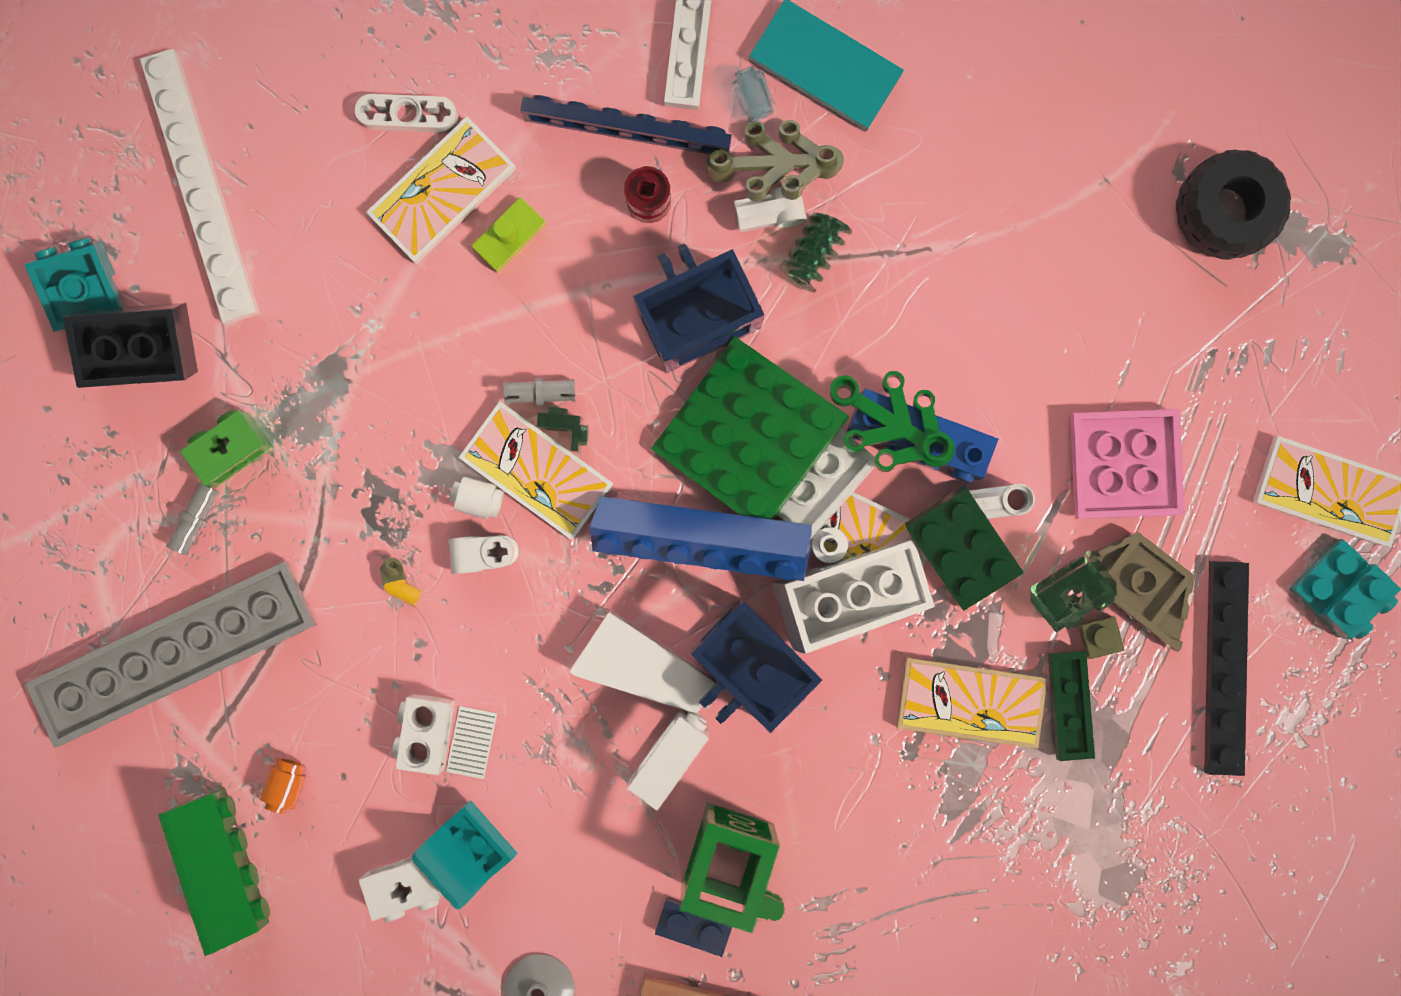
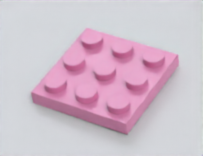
[1070,409,1185,519]

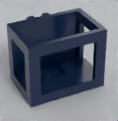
[633,243,765,373]
[691,599,823,734]

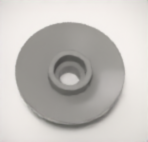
[504,954,575,996]

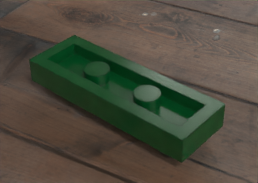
[1047,650,1095,761]

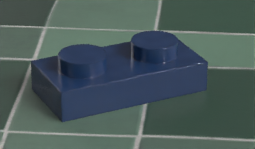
[655,897,732,957]

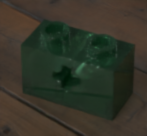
[1030,549,1117,633]

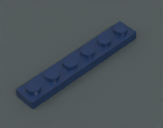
[520,95,732,155]

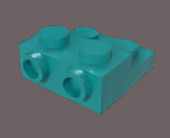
[24,237,124,332]
[1289,539,1401,640]

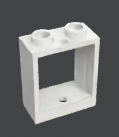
[627,709,709,811]

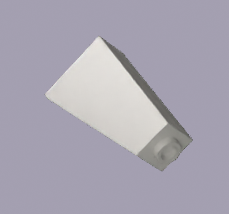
[569,611,717,714]

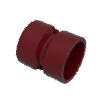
[624,166,671,224]

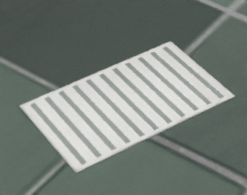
[446,706,497,779]

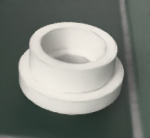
[812,527,848,563]

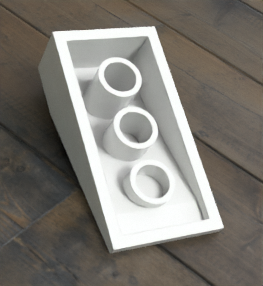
[772,539,935,654]

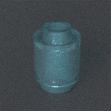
[731,66,775,122]

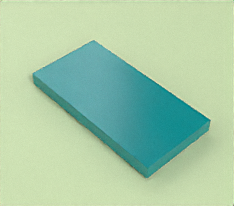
[749,0,904,132]

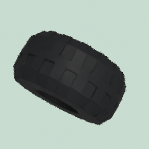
[1176,149,1291,260]

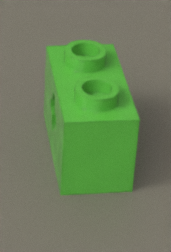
[180,410,274,488]

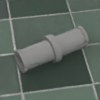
[503,378,576,406]
[166,482,220,556]

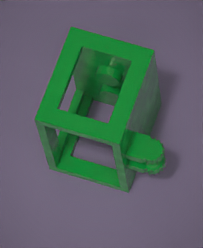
[680,802,785,934]

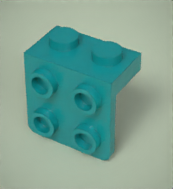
[411,800,518,910]

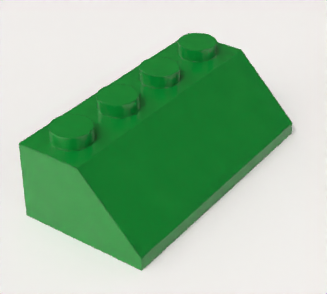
[158,788,270,957]

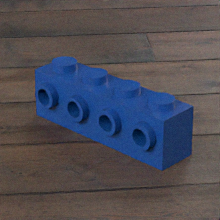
[847,388,999,484]

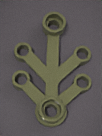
[706,120,844,201]

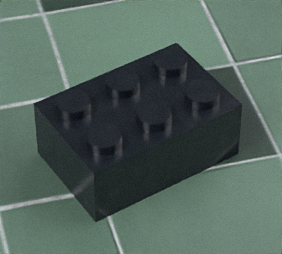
[63,303,198,388]

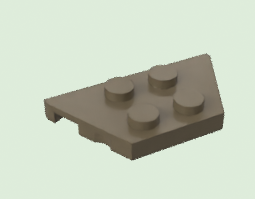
[1066,532,1195,652]

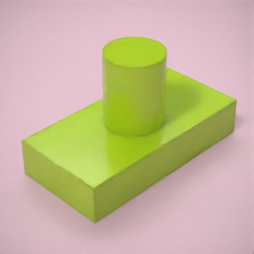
[471,197,546,273]

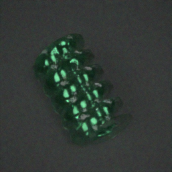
[780,212,852,293]

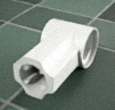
[734,186,807,233]
[969,484,1035,519]

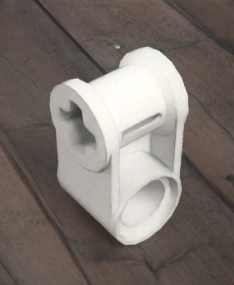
[448,535,519,574]

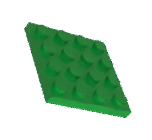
[651,336,849,520]

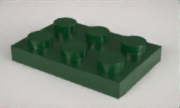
[905,485,1024,611]

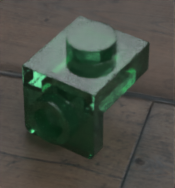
[537,407,589,454]

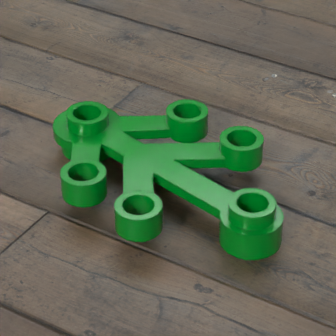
[829,371,955,472]

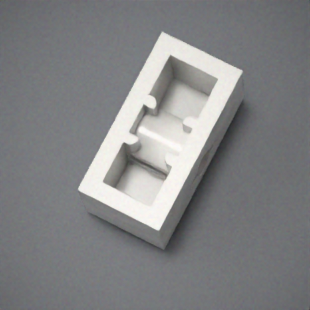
[359,857,443,922]

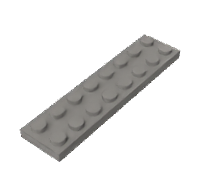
[25,561,317,748]

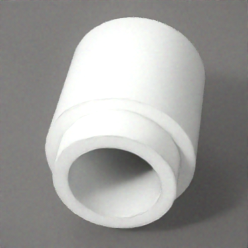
[449,477,504,519]

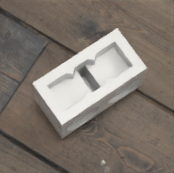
[392,694,455,775]

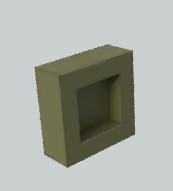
[1078,616,1125,660]

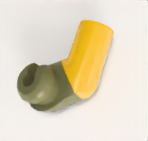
[380,558,422,607]

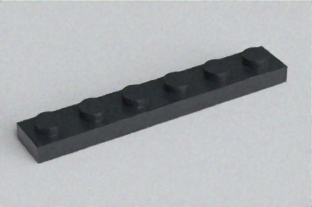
[1204,561,1249,776]

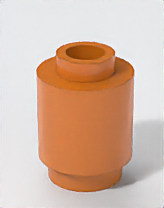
[260,758,306,814]

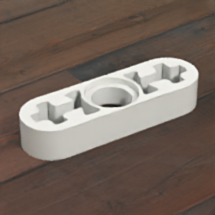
[355,94,459,133]

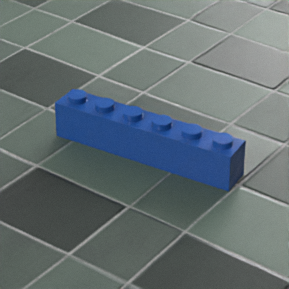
[590,496,812,581]

